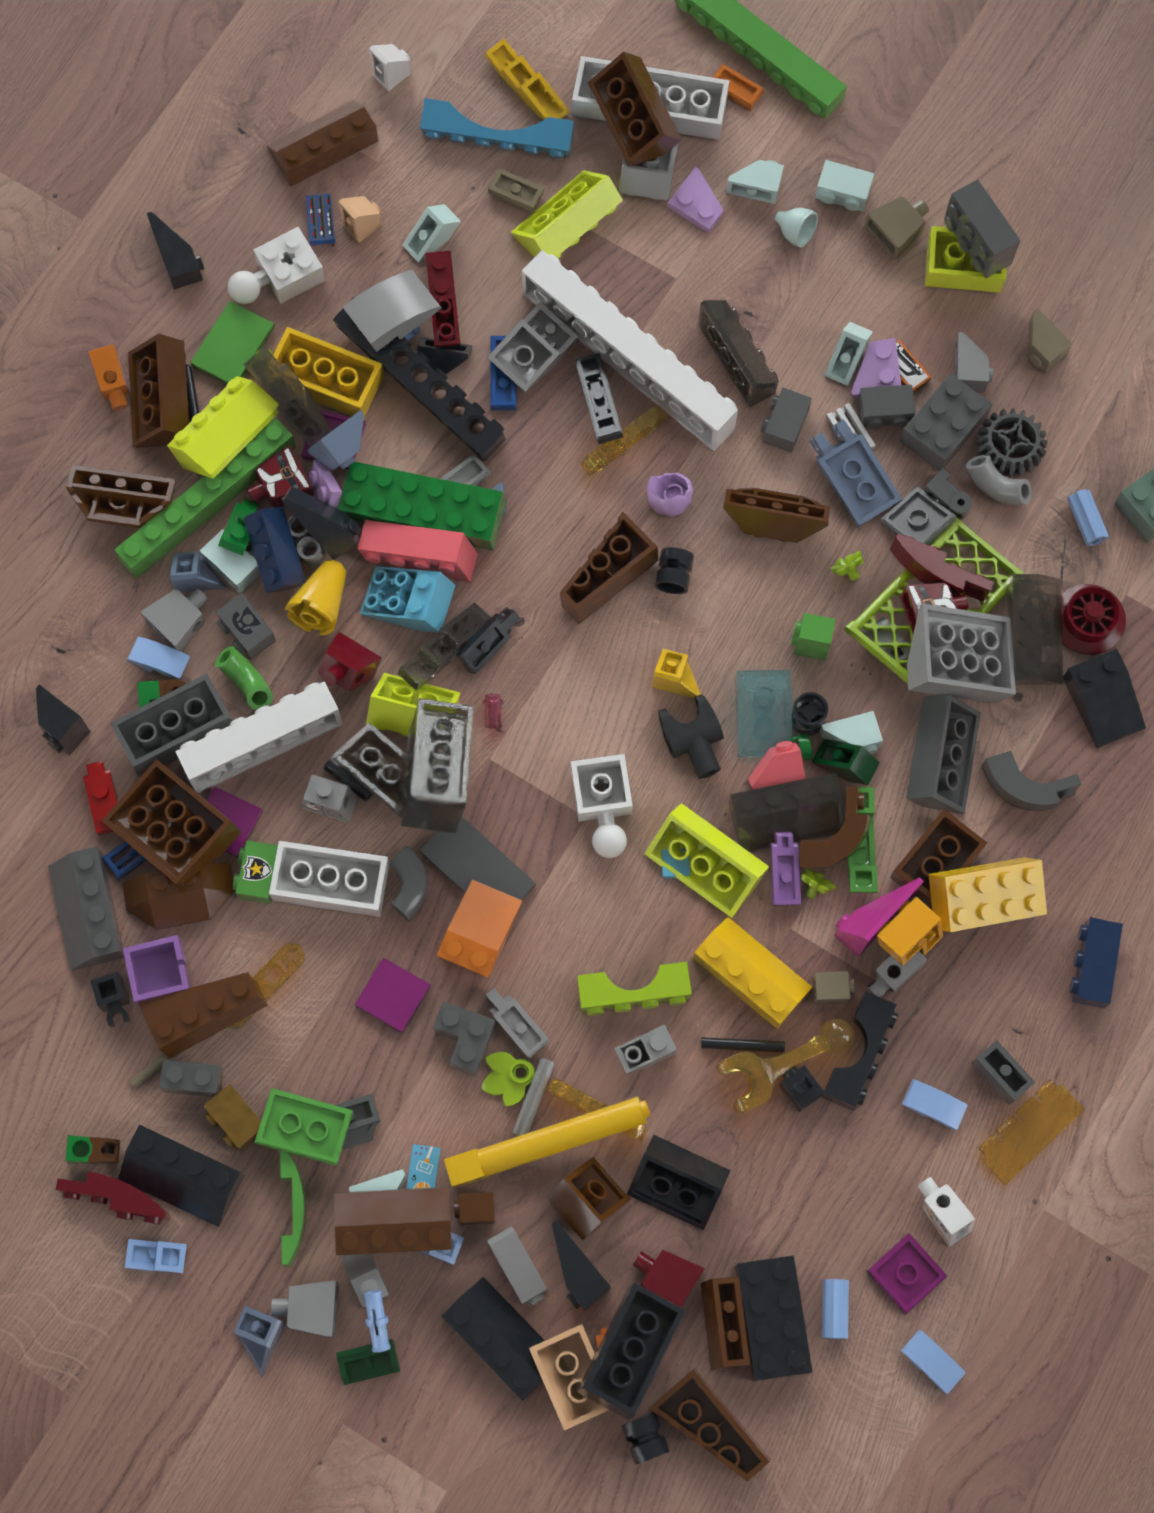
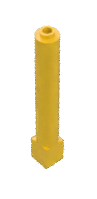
[444,1096,651,1188]

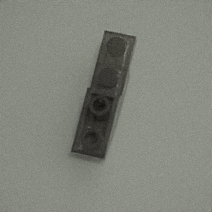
[243,346,331,447]

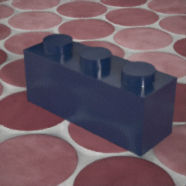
[243,507,306,593]
[1069,917,1123,1009]

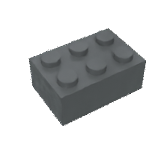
[944,179,1021,279]
[900,374,992,471]

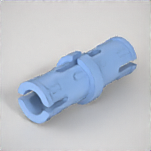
[363,1290,391,1352]

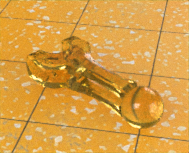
[715,1018,855,1113]

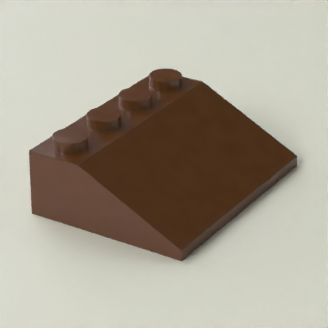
[101,759,242,886]

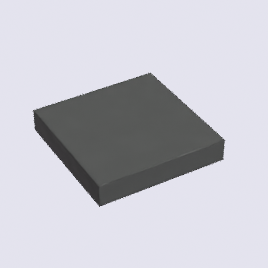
[881,486,956,545]

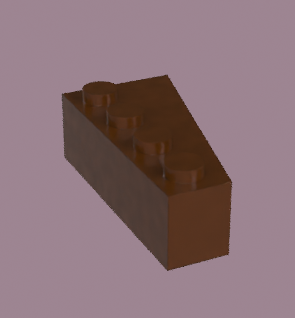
[559,512,659,624]
[138,972,268,1059]
[649,1368,771,1482]

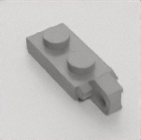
[486,988,550,1059]

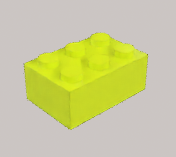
[925,226,1007,293]

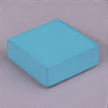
[662,849,690,878]

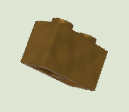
[204,1084,261,1151]

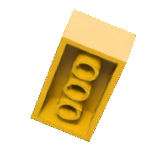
[265,327,384,420]
[929,857,1047,932]

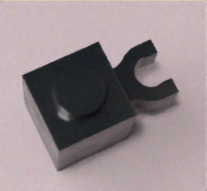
[90,972,131,1028]
[780,1065,824,1112]

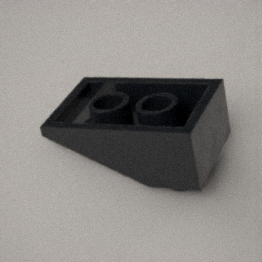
[1062,649,1146,748]

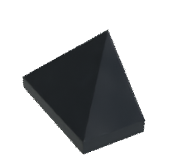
[417,337,473,375]

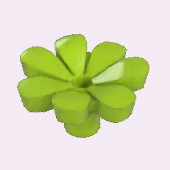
[830,551,864,581]
[801,868,836,899]

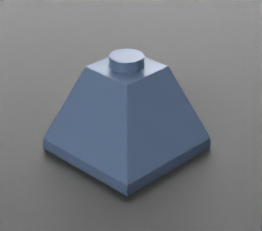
[307,410,364,471]

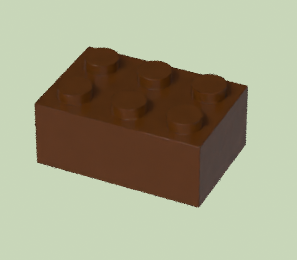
[890,809,988,910]

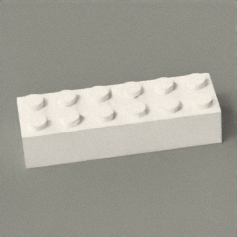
[572,56,729,140]
[175,681,343,793]

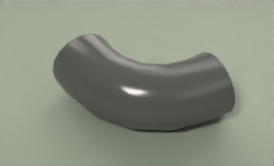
[390,846,429,922]

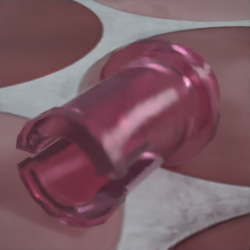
[482,694,503,729]

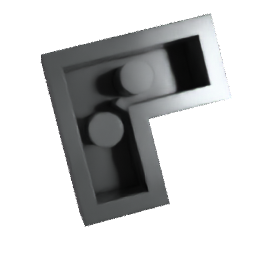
[433,1001,496,1077]

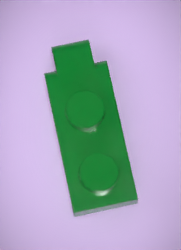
[218,498,259,556]

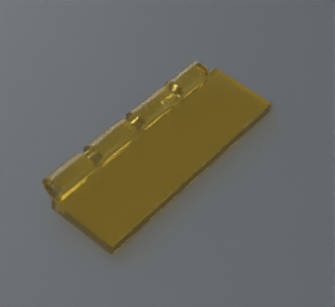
[978,1080,1084,1185]

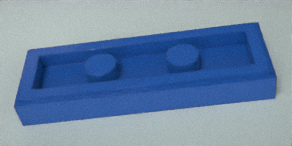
[491,336,516,411]

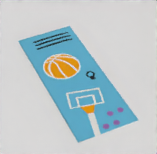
[406,1144,441,1189]

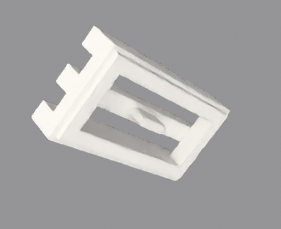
[826,403,875,450]

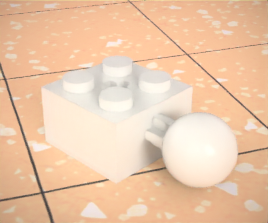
[228,227,325,304]
[570,754,633,858]

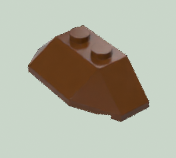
[66,465,176,528]
[723,488,830,543]
[123,863,235,930]

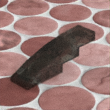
[397,603,491,691]

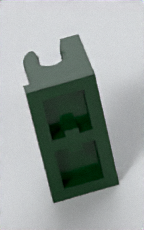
[336,1339,401,1385]

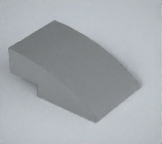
[343,270,441,352]
[487,302,579,392]

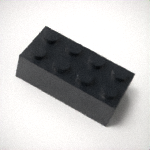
[735,1255,813,1382]
[576,1282,686,1420]

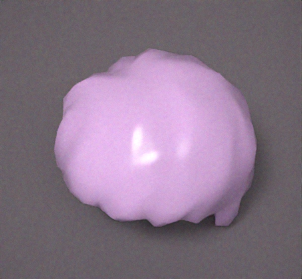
[646,473,693,518]

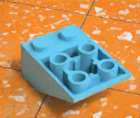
[360,566,456,633]

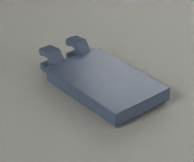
[810,419,902,527]

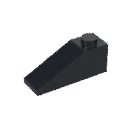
[147,212,205,290]
[282,487,362,560]
[552,1220,611,1311]

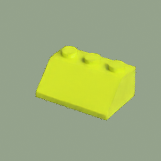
[366,673,461,744]

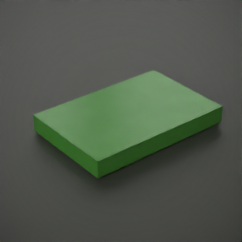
[190,301,275,384]
[255,1088,353,1166]

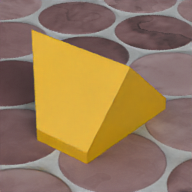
[652,648,701,699]

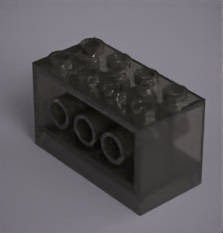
[401,698,474,833]

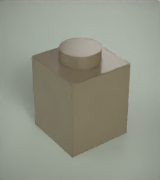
[812,971,854,1005]

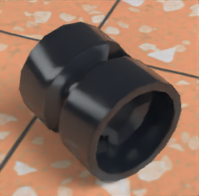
[655,547,694,594]
[790,692,829,736]
[621,1412,670,1465]

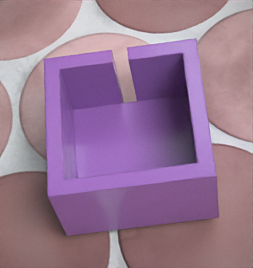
[123,935,192,1007]

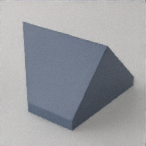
[170,551,228,593]
[233,1306,286,1377]

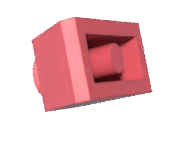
[748,741,806,792]

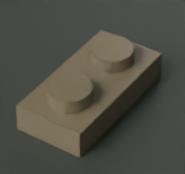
[488,168,544,213]

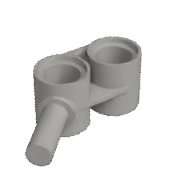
[287,515,325,567]

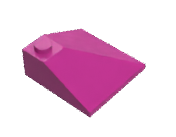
[834,877,924,958]

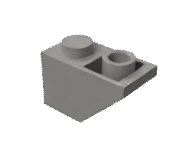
[614,1025,677,1075]

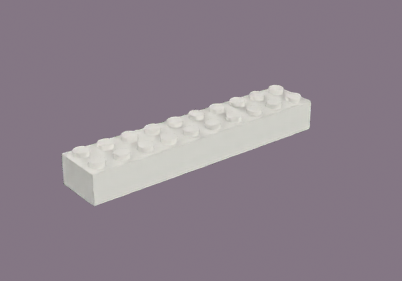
[521,250,738,452]

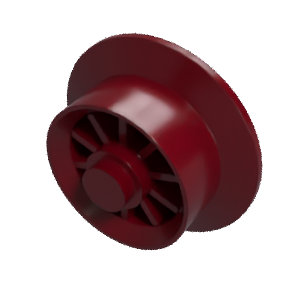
[1052,584,1126,655]

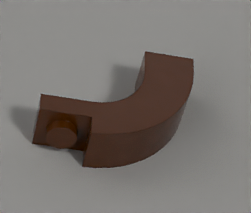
[800,787,870,868]

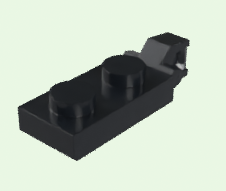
[455,607,520,674]

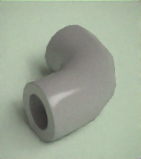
[966,455,1032,505]

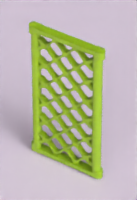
[844,517,1026,685]

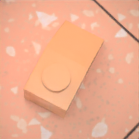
[338,196,382,243]

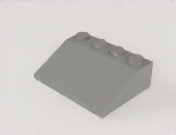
[907,604,1016,703]

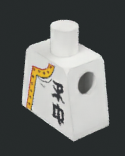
[918,1177,975,1247]

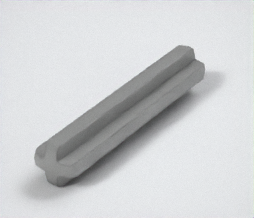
[513,1058,554,1137]

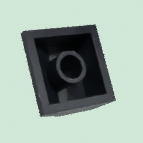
[36,685,91,756]

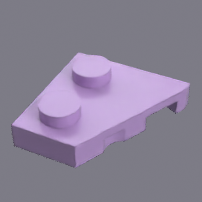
[667,167,724,233]
[852,338,901,398]
[308,460,342,509]

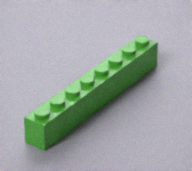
[675,0,847,119]
[114,418,296,579]

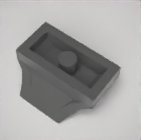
[335,1094,380,1149]

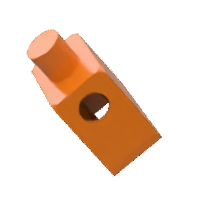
[88,344,130,411]

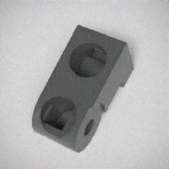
[924,468,972,520]

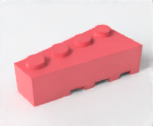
[357,520,478,583]

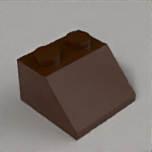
[546,1157,630,1240]

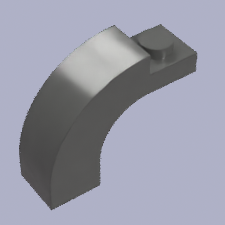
[982,751,1081,811]

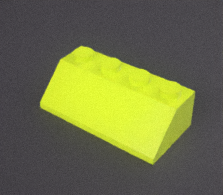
[510,170,623,259]
[167,376,283,479]
[644,803,769,918]

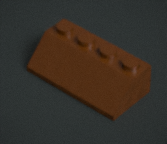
[588,51,682,166]
[266,100,379,186]
[128,334,189,448]
[335,1187,452,1256]

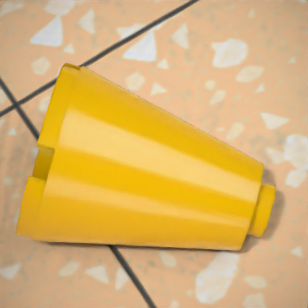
[285,560,347,635]

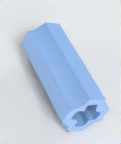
[1067,489,1109,546]
[822,1279,849,1339]

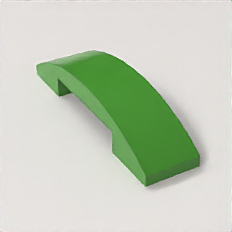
[846,787,878,893]
[280,1151,307,1267]

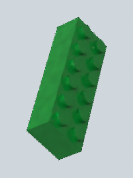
[338,462,506,551]

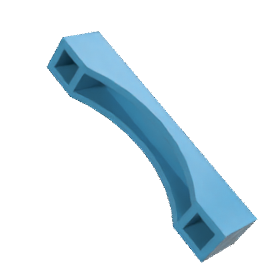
[420,98,575,159]

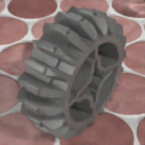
[976,408,1048,478]

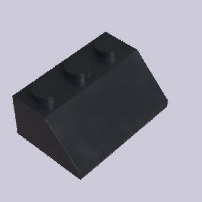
[627,1134,731,1230]

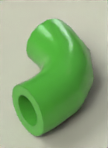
[215,646,273,710]

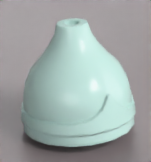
[775,207,818,247]

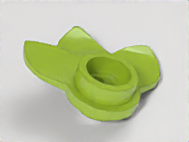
[481,1052,535,1106]

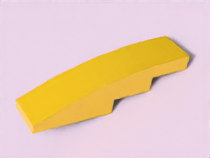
[484,38,570,120]

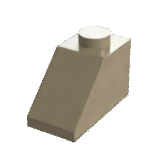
[1028,308,1072,373]

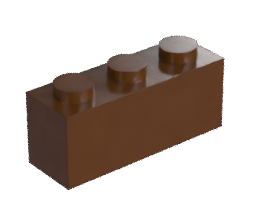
[700,1277,750,1370]

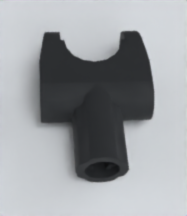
[658,694,724,779]

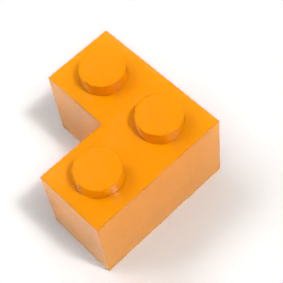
[877,897,943,966]

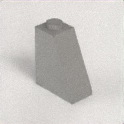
[487,1226,547,1307]

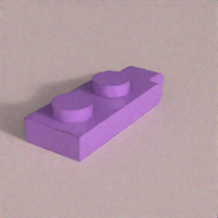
[769,832,801,906]

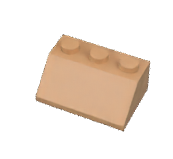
[529,1324,609,1431]

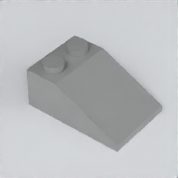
[619,133,680,200]

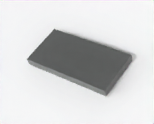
[419,812,536,900]

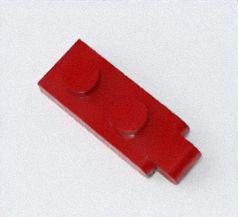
[83,761,118,836]

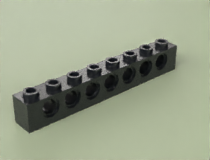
[332,297,506,462]

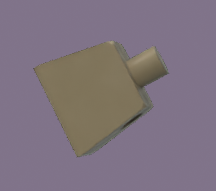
[864,197,929,260]

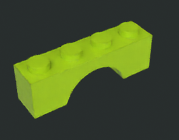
[577,962,692,1016]

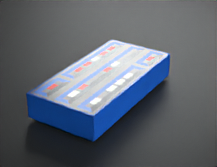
[305,193,336,245]

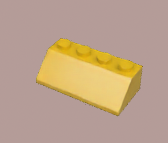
[693,917,813,1030]

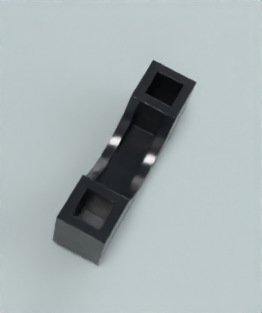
[822,992,898,1110]

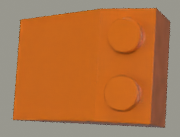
[437,880,523,977]

